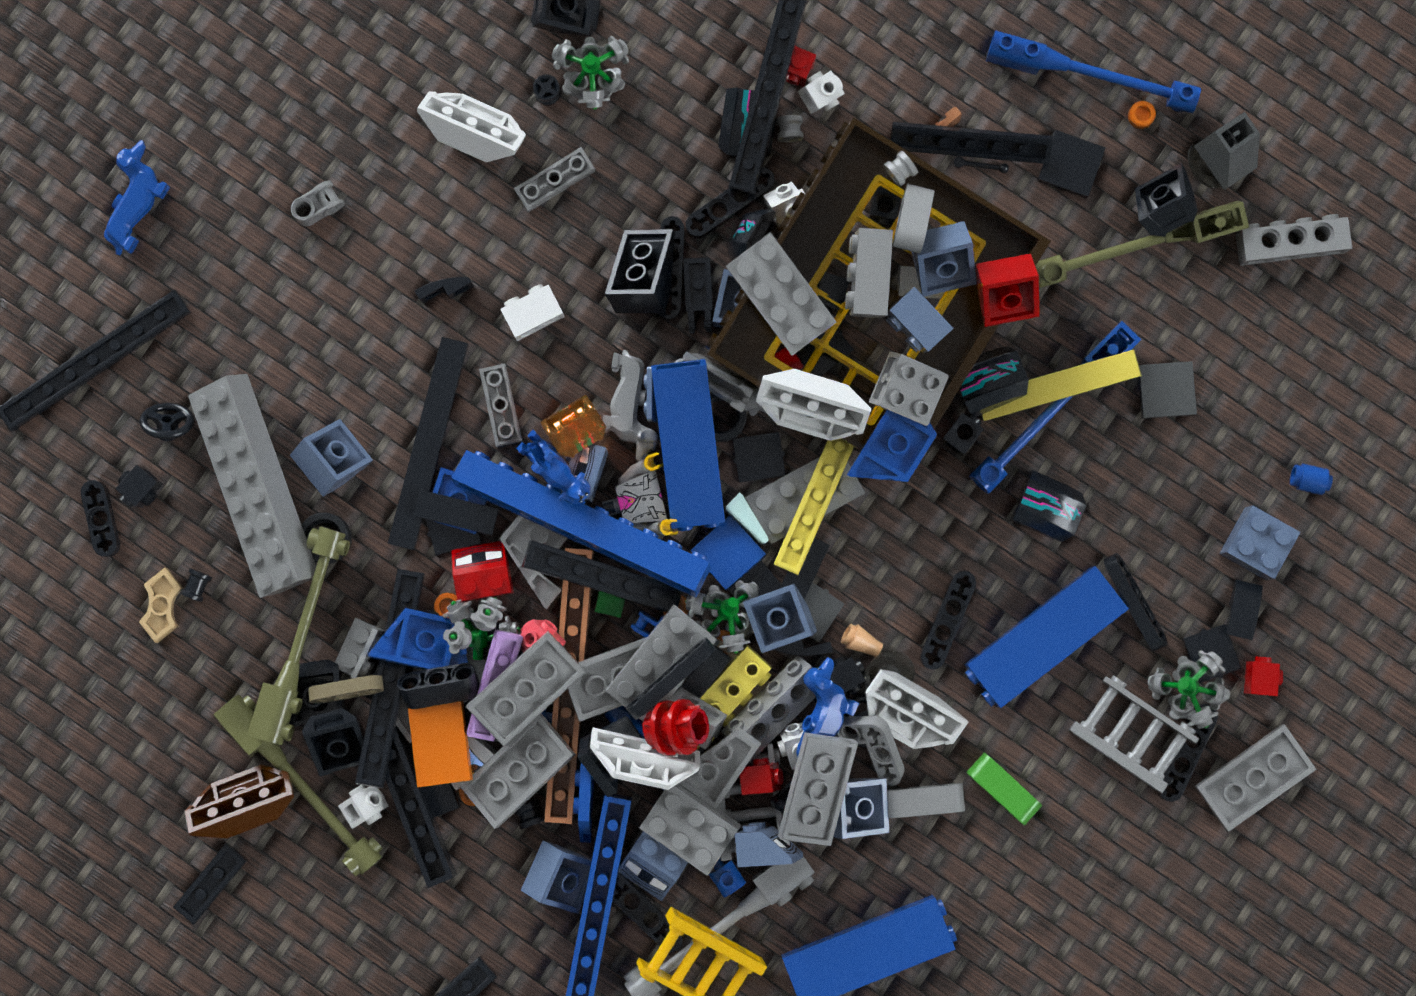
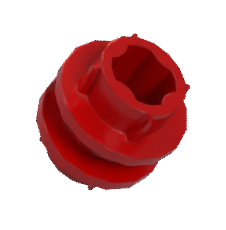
[642,699,710,756]

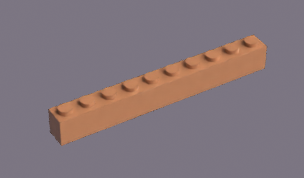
[544,548,594,824]

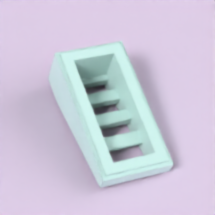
[725,492,769,545]

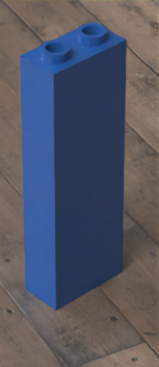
[651,359,725,531]
[964,566,1129,708]
[781,895,957,996]

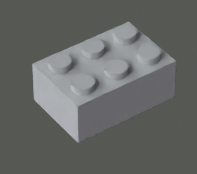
[845,228,893,318]
[639,783,742,876]

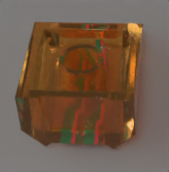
[540,395,606,458]

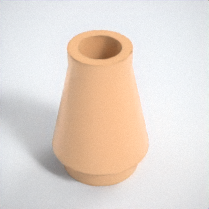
[841,624,883,658]

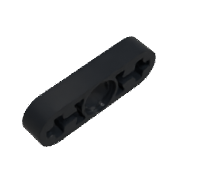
[81,480,120,557]

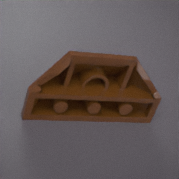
[185,765,294,839]

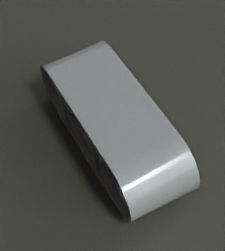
[892,183,934,254]
[887,783,965,818]

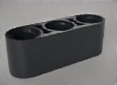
[397,663,480,709]

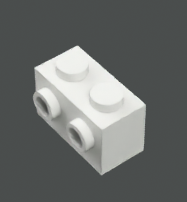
[501,284,565,341]

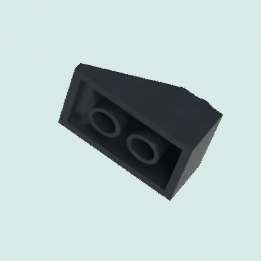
[605,229,675,313]

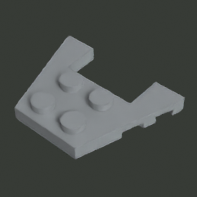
[500,515,568,609]

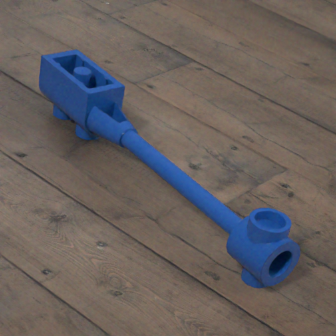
[986,30,1201,113]
[969,321,1141,494]
[604,706,746,898]

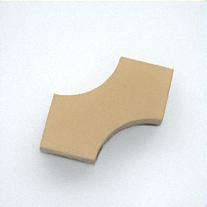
[139,567,184,643]

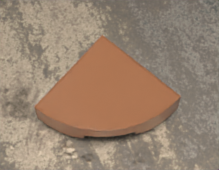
[935,107,962,127]

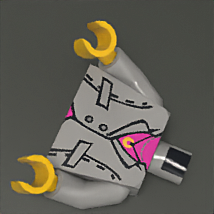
[602,453,678,535]

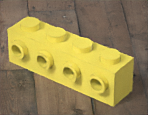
[697,644,772,749]

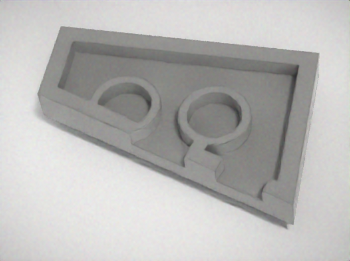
[679,727,761,809]

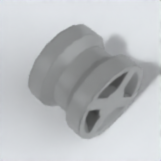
[776,115,804,143]
[884,151,918,187]

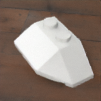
[417,91,526,162]
[756,369,871,441]
[865,670,968,749]
[590,728,700,790]

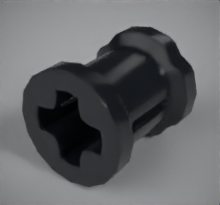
[179,568,213,602]

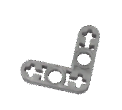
[835,716,905,786]

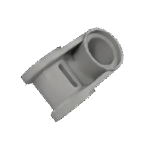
[291,180,345,226]

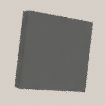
[1138,361,1197,419]

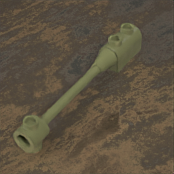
[1035,201,1249,288]
[247,527,350,745]
[213,695,383,877]

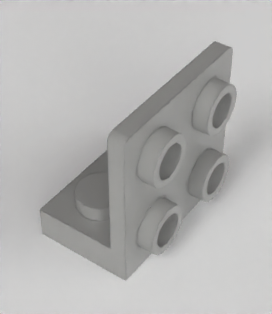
[869,351,949,426]
[335,618,385,679]

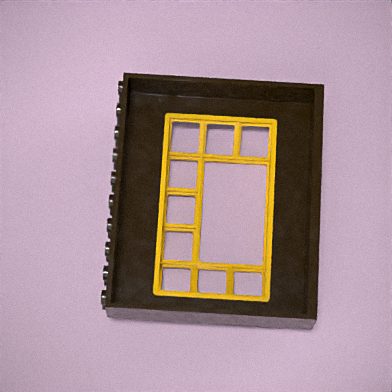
[705,117,1051,451]

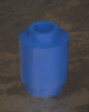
[1290,463,1333,495]

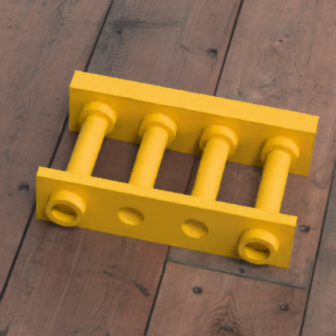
[636,907,767,996]

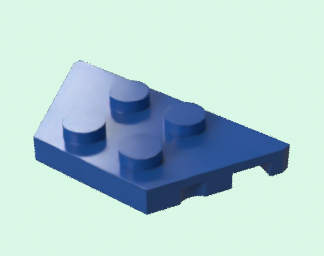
[846,410,937,482]
[368,608,468,670]
[573,763,594,843]

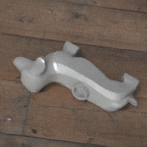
[601,350,659,462]
[674,351,766,416]

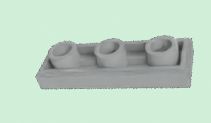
[514,147,596,212]
[479,363,523,448]

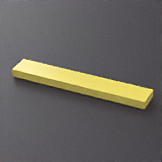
[982,350,1142,421]
[773,439,854,575]

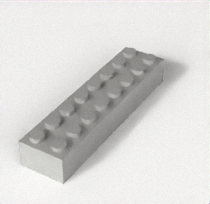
[188,374,316,598]

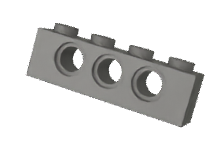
[1235,214,1352,266]
[721,655,816,762]

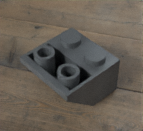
[1194,112,1260,190]

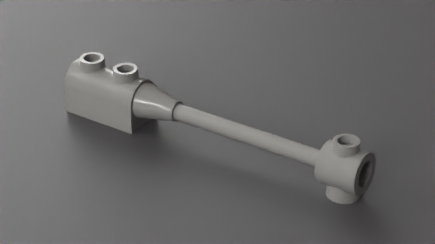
[624,856,815,996]

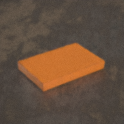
[408,701,473,788]

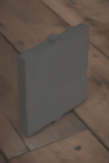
[804,582,844,643]

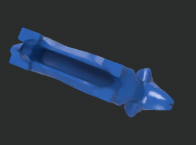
[104,140,170,256]
[516,429,591,505]
[796,657,859,757]

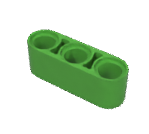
[966,752,1042,826]

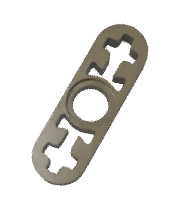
[308,675,384,704]

